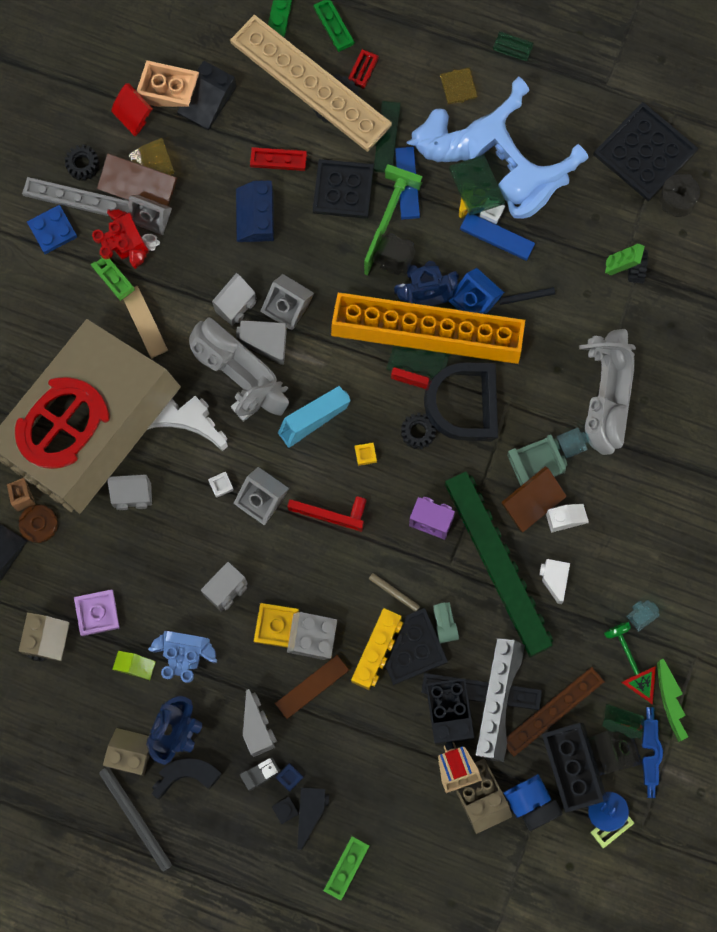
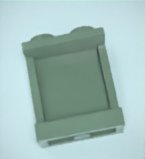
[507,434,567,486]

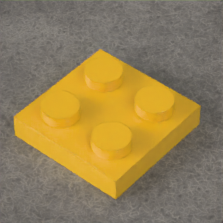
[254,603,299,648]

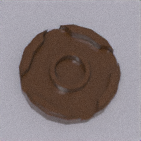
[19,505,58,543]

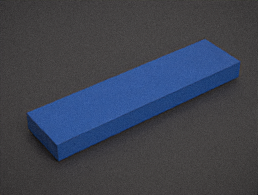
[395,147,420,220]
[460,212,535,261]

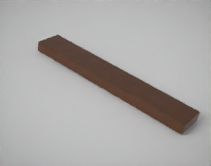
[506,667,605,757]

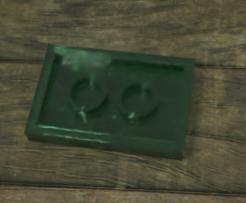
[449,155,505,215]
[386,345,450,386]

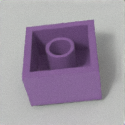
[409,497,455,540]

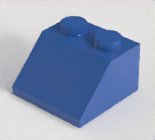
[449,268,504,314]

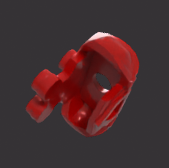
[92,209,149,269]

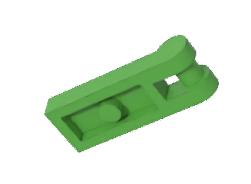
[90,257,135,301]

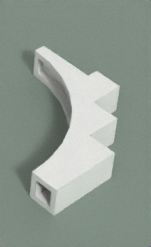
[148,396,228,451]

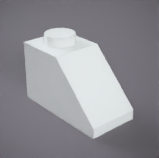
[546,504,589,533]
[539,559,570,604]

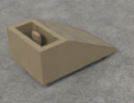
[455,759,512,834]

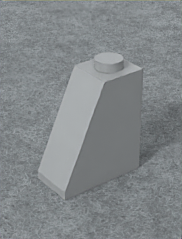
[236,321,287,365]

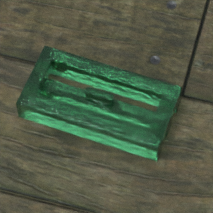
[493,31,533,61]

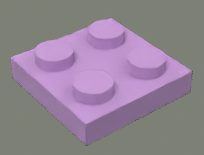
[74,590,120,636]

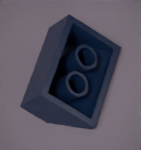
[236,181,274,242]

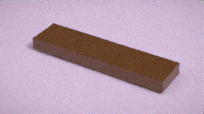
[275,655,349,719]

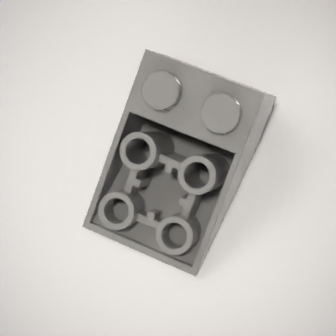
[243,689,277,757]

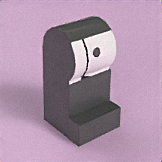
[240,757,281,791]

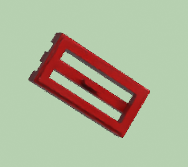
[348,49,379,89]
[391,367,429,389]

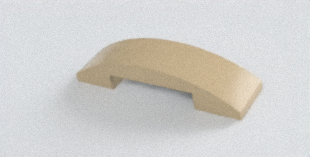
[123,286,168,359]

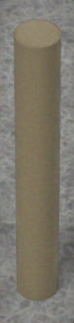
[369,573,421,612]

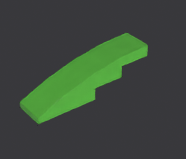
[657,659,688,742]

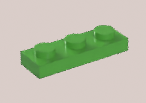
[605,244,645,275]
[323,837,369,900]

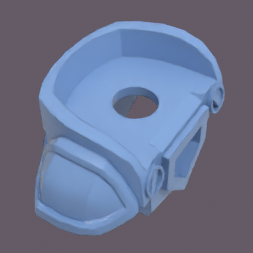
[148,631,217,683]

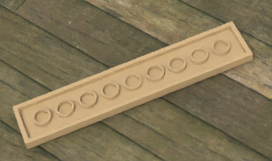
[230,15,392,152]

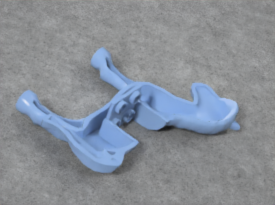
[407,77,589,219]

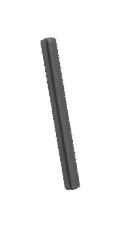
[99,767,172,871]

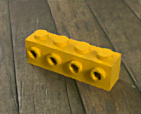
[351,608,403,690]

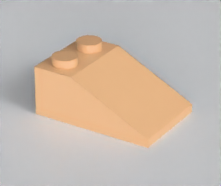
[137,60,199,107]

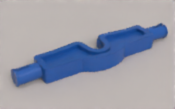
[642,707,663,798]

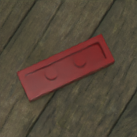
[250,147,307,171]

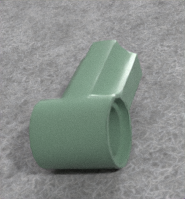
[433,602,459,643]

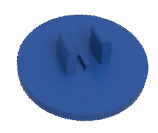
[588,792,629,832]

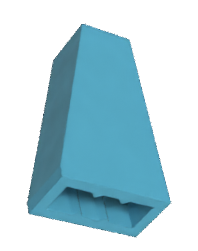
[278,386,351,448]

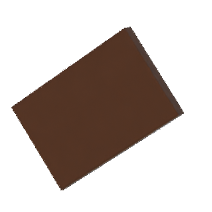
[501,466,567,532]

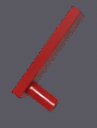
[287,497,367,532]

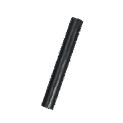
[499,287,555,305]

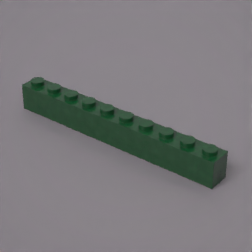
[445,472,553,658]

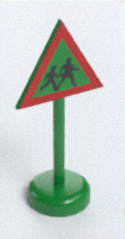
[604,622,656,705]

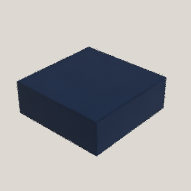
[275,763,304,792]

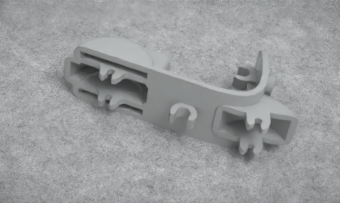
[189,317,289,416]
[579,329,636,455]

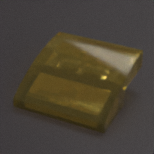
[129,138,174,175]

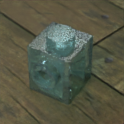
[557,428,588,459]
[627,600,660,632]

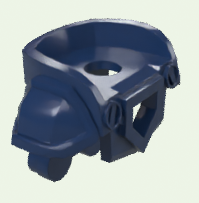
[394,261,459,306]
[146,696,202,765]

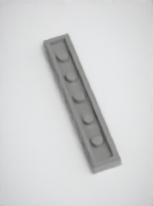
[22,177,129,216]

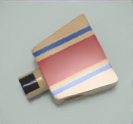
[438,742,482,793]

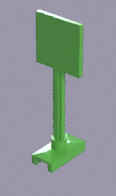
[364,164,422,275]

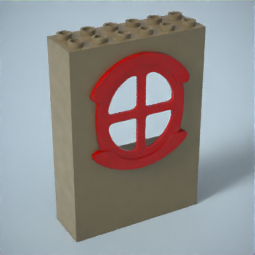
[0,319,181,514]

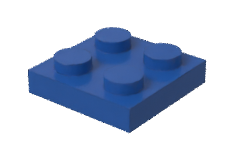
[27,205,77,254]

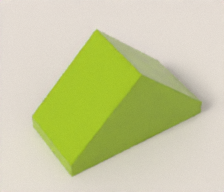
[112,651,156,680]

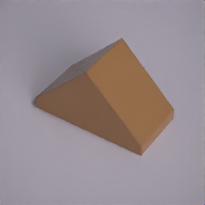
[7,478,35,512]

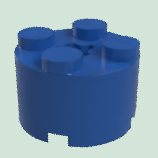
[503,774,552,818]

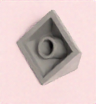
[129,195,172,235]

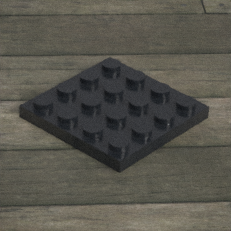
[593,102,698,202]

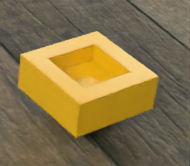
[355,443,377,466]

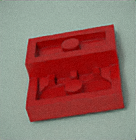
[111,83,153,136]

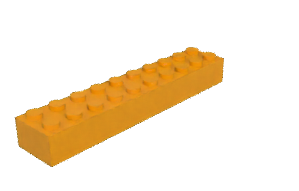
[331,292,525,364]

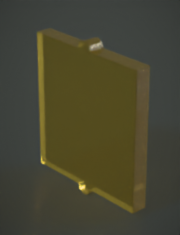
[440,68,477,104]

